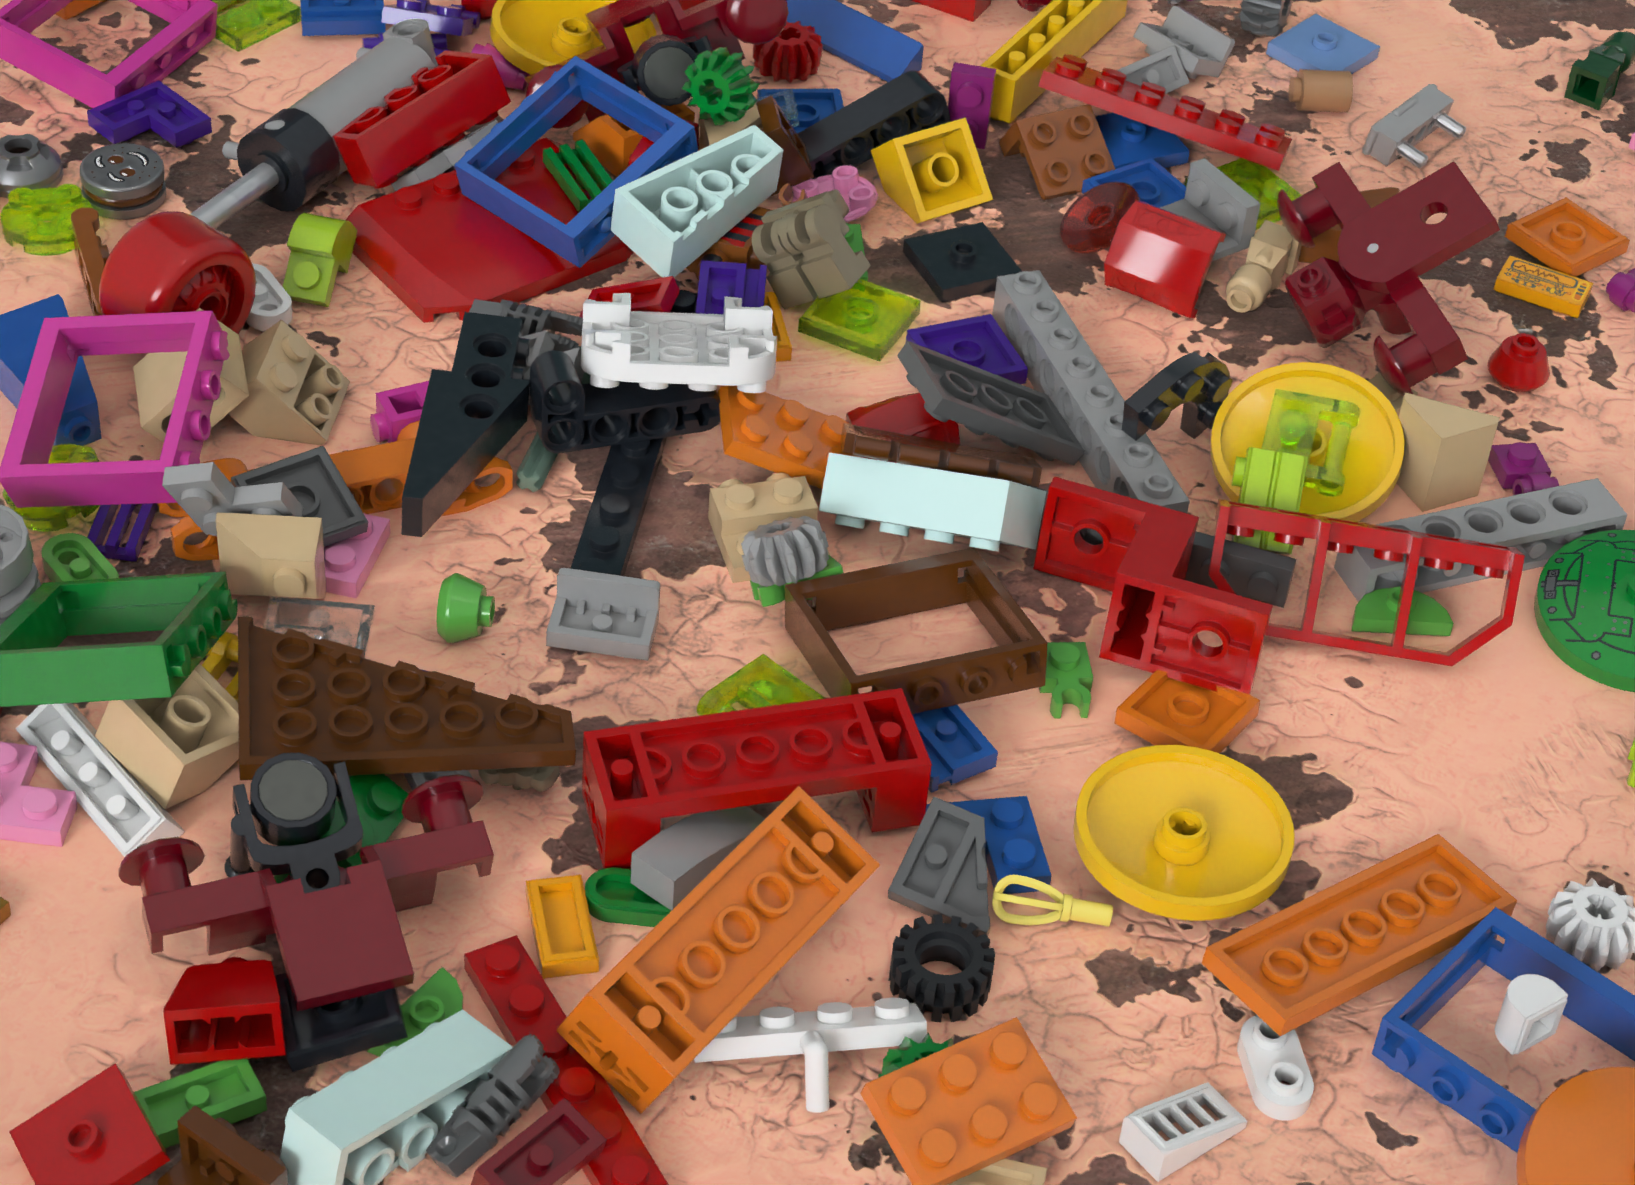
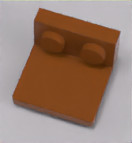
[999,104,1115,200]

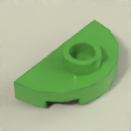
[1351,587,1454,636]
[367,967,463,1057]

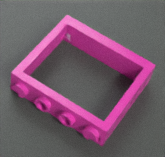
[0,0,218,108]
[0,311,230,508]

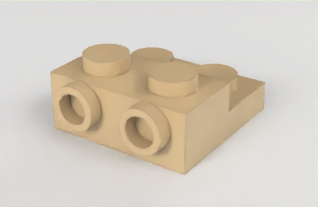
[708,473,830,583]

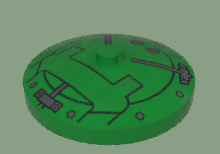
[1534,530,1635,692]

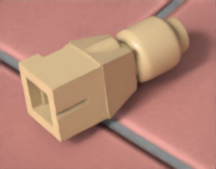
[1226,220,1302,313]

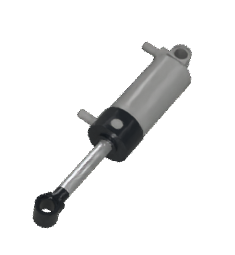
[190,19,438,229]

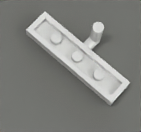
[694,997,927,1113]

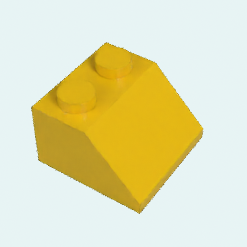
[871,118,993,224]

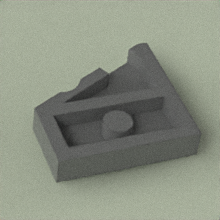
[888,797,990,937]

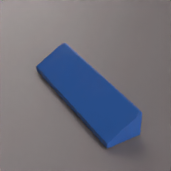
[787,0,924,82]

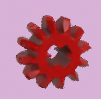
[752,21,823,84]

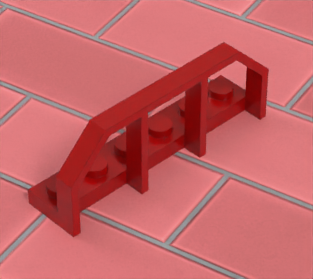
[1208,499,1525,666]

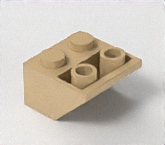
[228,320,350,445]

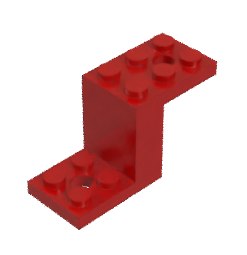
[1033,476,1273,695]

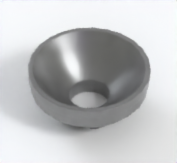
[0,134,63,199]

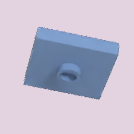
[1266,14,1380,74]

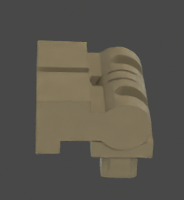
[752,189,871,310]

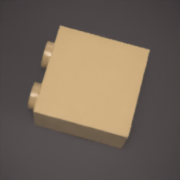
[133,308,249,442]

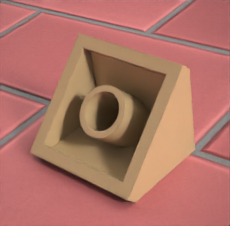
[1397,393,1500,512]

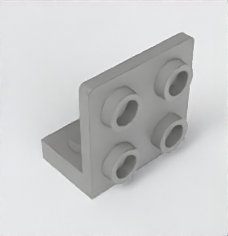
[1160,158,1261,261]

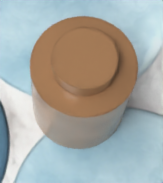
[1289,69,1353,113]

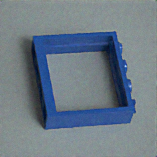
[454,56,698,268]
[1372,907,1635,1153]

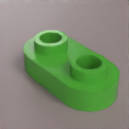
[41,533,119,582]

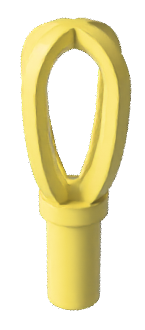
[992,874,1113,927]

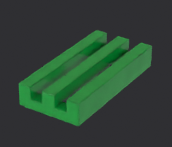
[543,140,613,212]

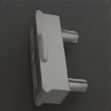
[1362,84,1466,168]

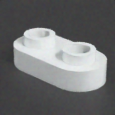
[246,263,292,332]
[1237,1015,1314,1121]

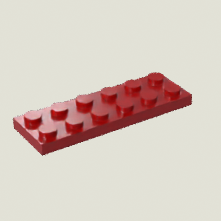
[1038,54,1292,171]

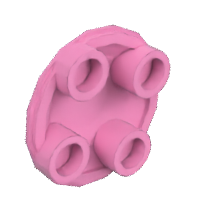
[792,165,878,222]

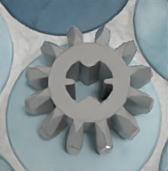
[741,516,829,587]

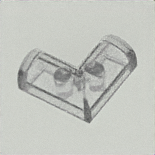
[263,596,375,658]

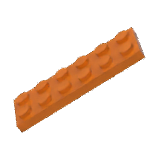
[1202,834,1517,1036]

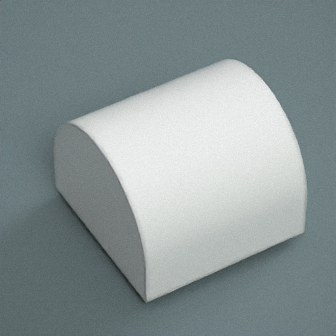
[1495,974,1568,1055]

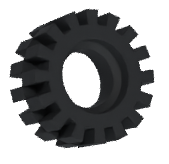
[889,914,995,1023]

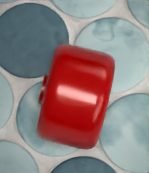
[99,211,256,355]

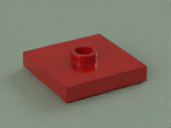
[9,1063,170,1185]

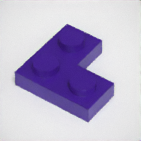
[87,80,212,148]

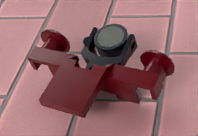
[118,753,494,1011]

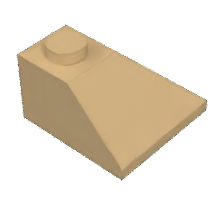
[216,512,326,599]

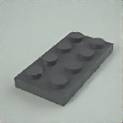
[897,341,1085,465]

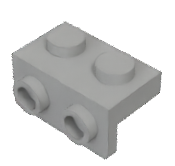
[1134,6,1235,79]
[546,568,661,661]

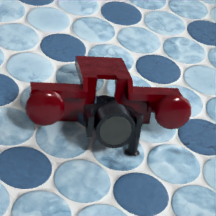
[524,0,789,129]

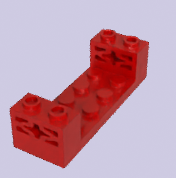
[582,688,932,869]

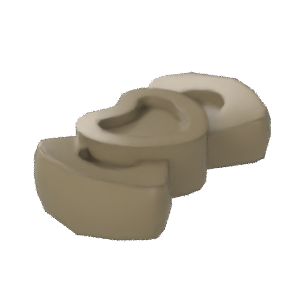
[478,766,560,792]

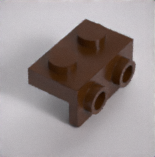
[157,1105,288,1185]

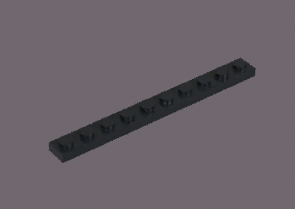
[570,290,697,576]

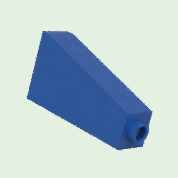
[0,294,102,456]

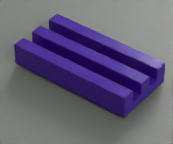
[87,503,158,562]

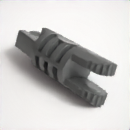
[469,299,583,352]
[426,1034,560,1178]

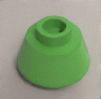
[437,573,495,643]

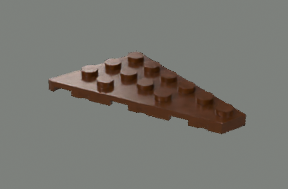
[238,616,576,781]

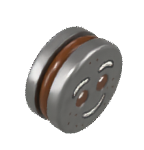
[80,143,166,220]

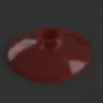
[1060,182,1141,253]

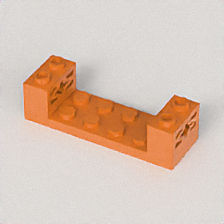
[556,786,880,1114]

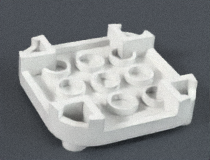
[581,293,777,393]

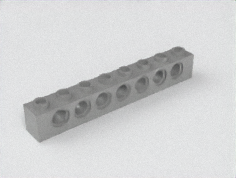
[992,270,1190,513]

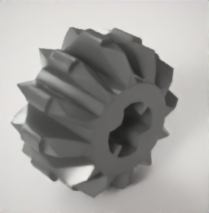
[1239,0,1294,37]

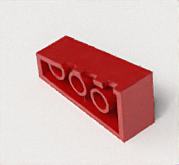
[333,50,511,189]

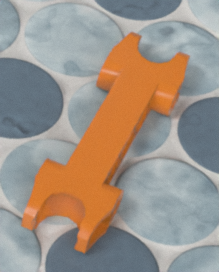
[157,421,513,561]

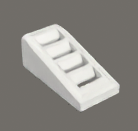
[1119,1082,1247,1182]

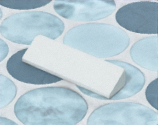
[16,703,185,857]

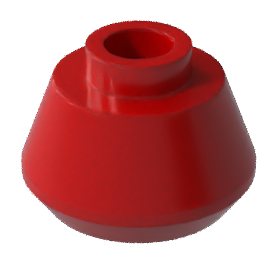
[1487,333,1550,392]

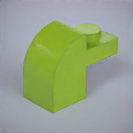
[282,213,358,307]

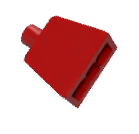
[163,957,286,1065]

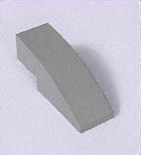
[631,806,765,911]

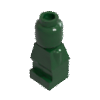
[1564,31,1635,111]

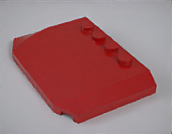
[345,138,634,323]

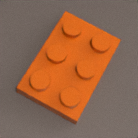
[718,385,857,489]
[860,1017,1077,1185]

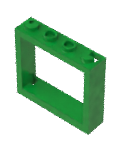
[0,571,238,707]

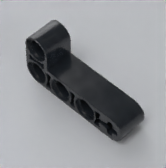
[798,71,951,179]
[530,350,721,453]

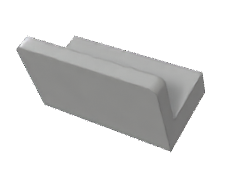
[1117,45,1190,94]

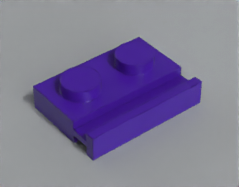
[696,260,767,314]

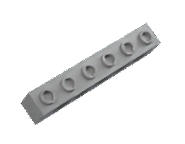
[1334,478,1628,602]

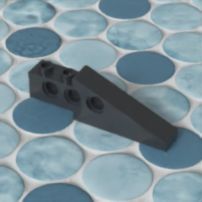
[401,312,530,537]

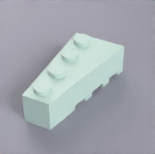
[610,125,783,278]
[819,452,1046,552]
[280,1009,513,1185]

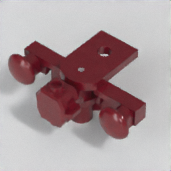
[1277,161,1500,396]

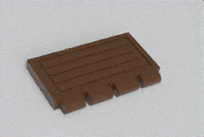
[840,423,1042,487]

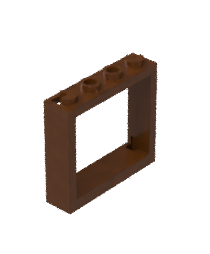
[785,548,1048,714]

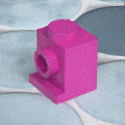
[370,381,429,443]

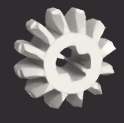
[1545,878,1635,972]

